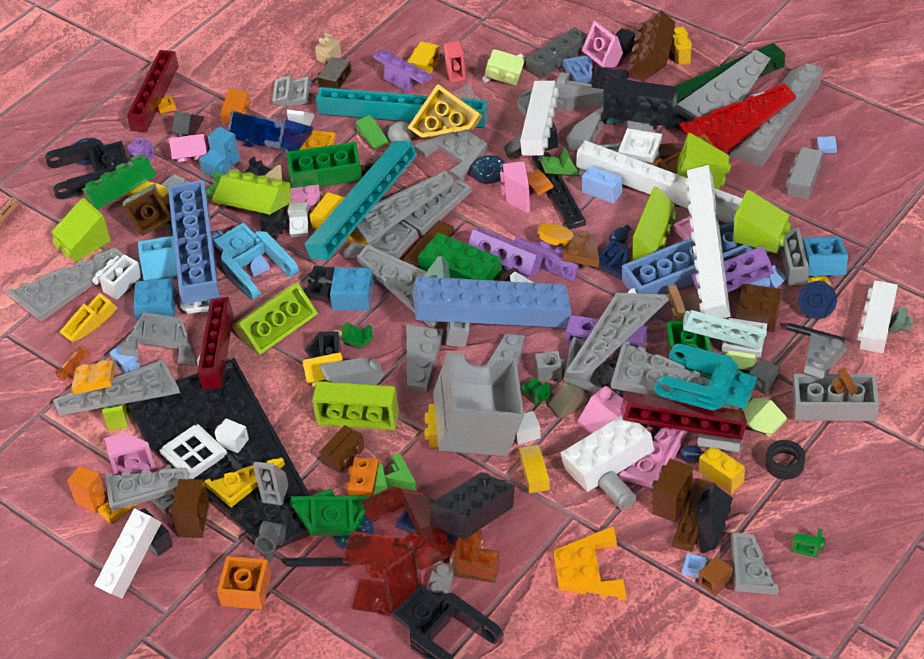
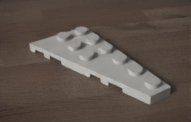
[357,245,441,328]
[6,247,125,322]
[566,293,668,379]
[611,341,732,408]
[53,359,180,416]

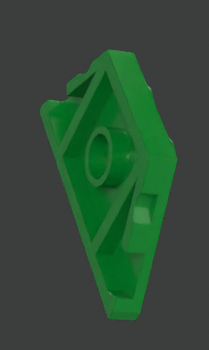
[291,496,371,536]

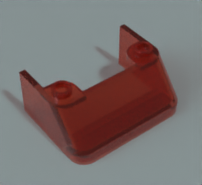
[361,487,452,581]
[343,531,422,615]

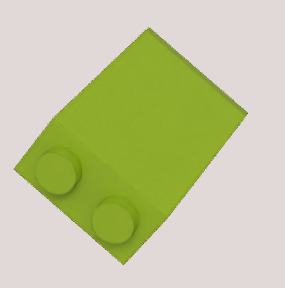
[677,133,731,190]
[733,190,791,253]
[52,198,111,263]

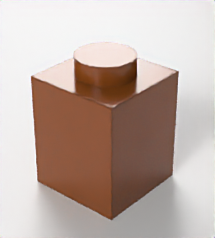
[698,556,733,596]

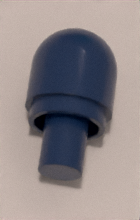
[609,224,631,243]
[680,446,706,463]

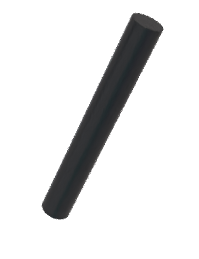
[786,323,845,344]
[286,558,350,567]

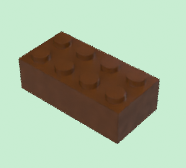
[628,10,675,82]

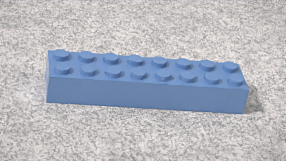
[168,180,220,304]
[622,221,770,294]
[413,276,571,328]

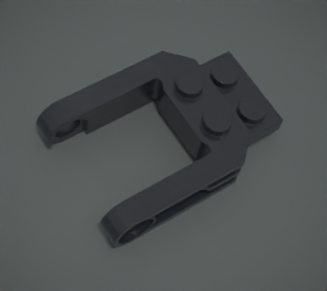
[45,139,128,199]
[392,584,504,659]

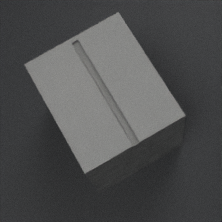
[433,352,524,456]

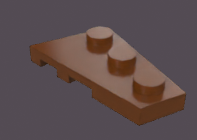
[562,230,599,267]

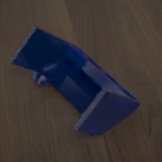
[227,110,313,153]

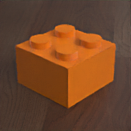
[217,556,271,610]

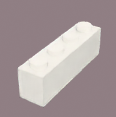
[857,281,898,353]
[94,509,162,598]

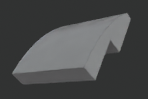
[272,76,311,106]
[698,434,742,453]

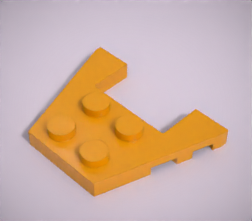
[554,527,626,601]

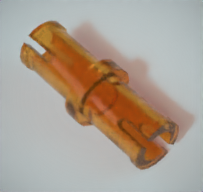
[55,345,89,381]

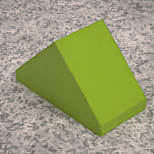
[102,403,128,431]

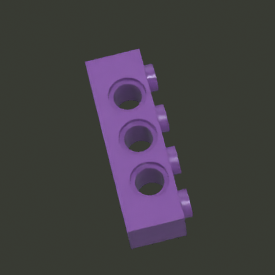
[468,228,544,278]
[691,246,774,292]
[566,315,647,353]

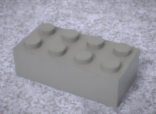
[792,374,879,421]

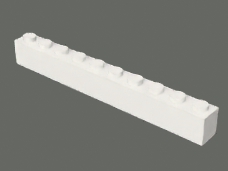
[576,140,742,223]
[685,165,731,318]

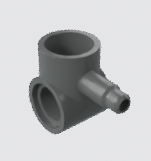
[255,521,286,563]

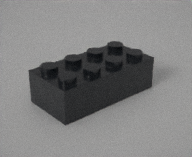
[603,77,677,127]
[430,472,515,540]

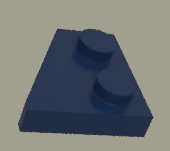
[595,239,629,280]

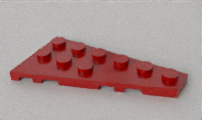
[679,83,796,153]

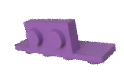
[373,50,433,92]
[514,237,579,282]

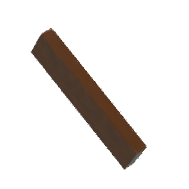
[402,220,454,268]
[672,478,716,552]

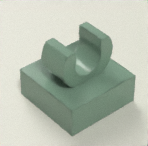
[888,306,914,334]

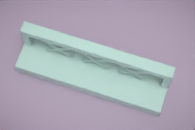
[683,310,767,349]

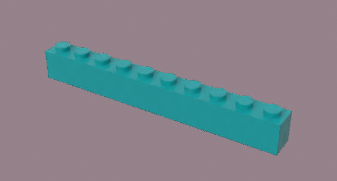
[316,87,488,127]
[305,141,417,260]

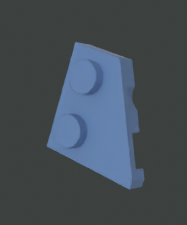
[562,56,593,83]

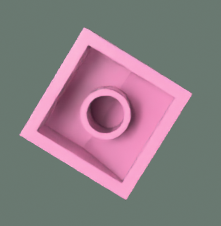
[582,21,623,67]
[169,134,208,163]
[500,162,530,213]
[578,386,623,434]
[105,433,156,475]

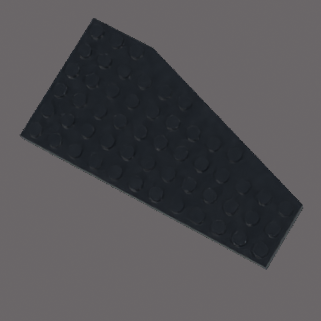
[127,358,311,551]

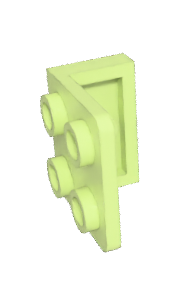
[484,50,524,86]

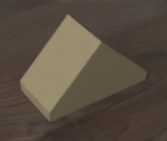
[549,383,591,419]

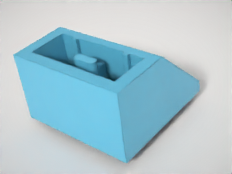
[138,236,178,281]

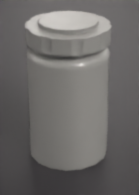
[599,472,636,510]

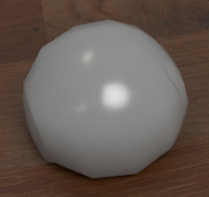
[388,121,415,143]

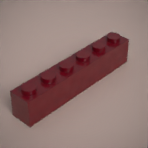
[127,50,179,132]
[197,297,234,389]
[621,391,747,440]

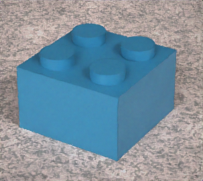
[803,236,848,277]
[330,267,374,311]
[134,278,177,322]

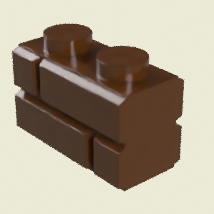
[319,425,365,473]

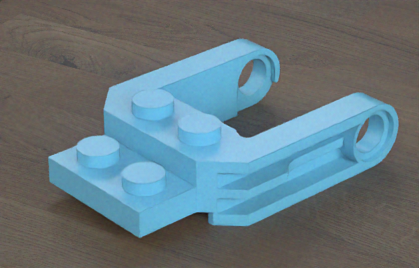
[214,223,299,300]

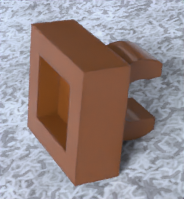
[832,367,858,395]

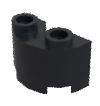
[304,266,335,300]

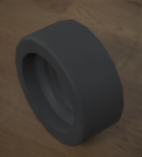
[765,440,806,480]

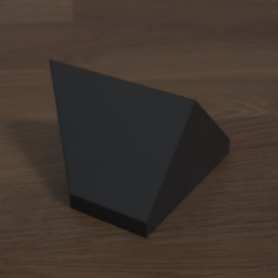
[304,331,342,358]

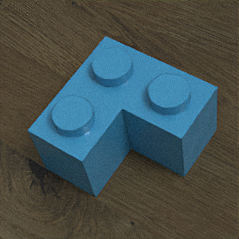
[199,127,240,178]

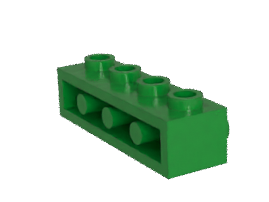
[82,155,157,210]

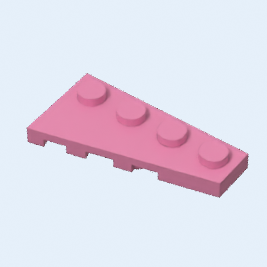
[619,427,688,488]

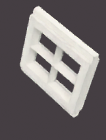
[159,424,227,479]

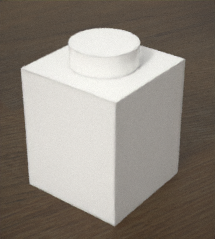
[515,411,541,445]
[215,419,249,453]

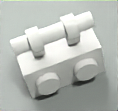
[92,255,141,300]

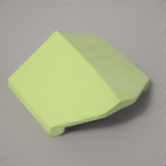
[725,350,757,371]
[742,398,787,436]

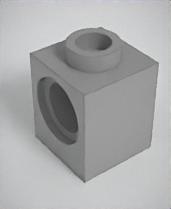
[535,351,565,381]

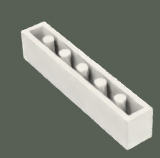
[520,81,559,155]

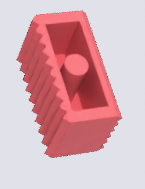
[444,41,466,82]

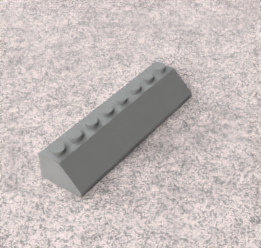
[730,63,823,167]

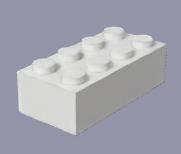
[561,415,654,492]

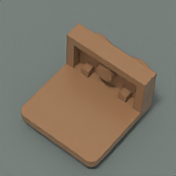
[666,285,702,321]

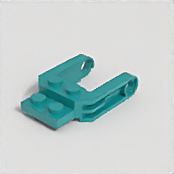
[654,344,757,411]

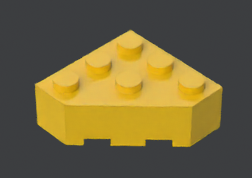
[408,84,483,139]

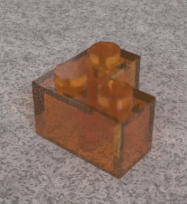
[452,530,500,583]

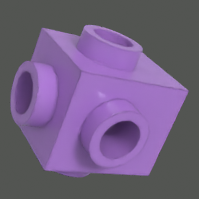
[127,137,155,162]

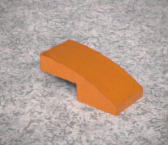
[527,169,553,196]

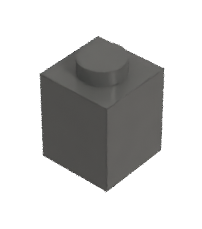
[749,358,779,394]

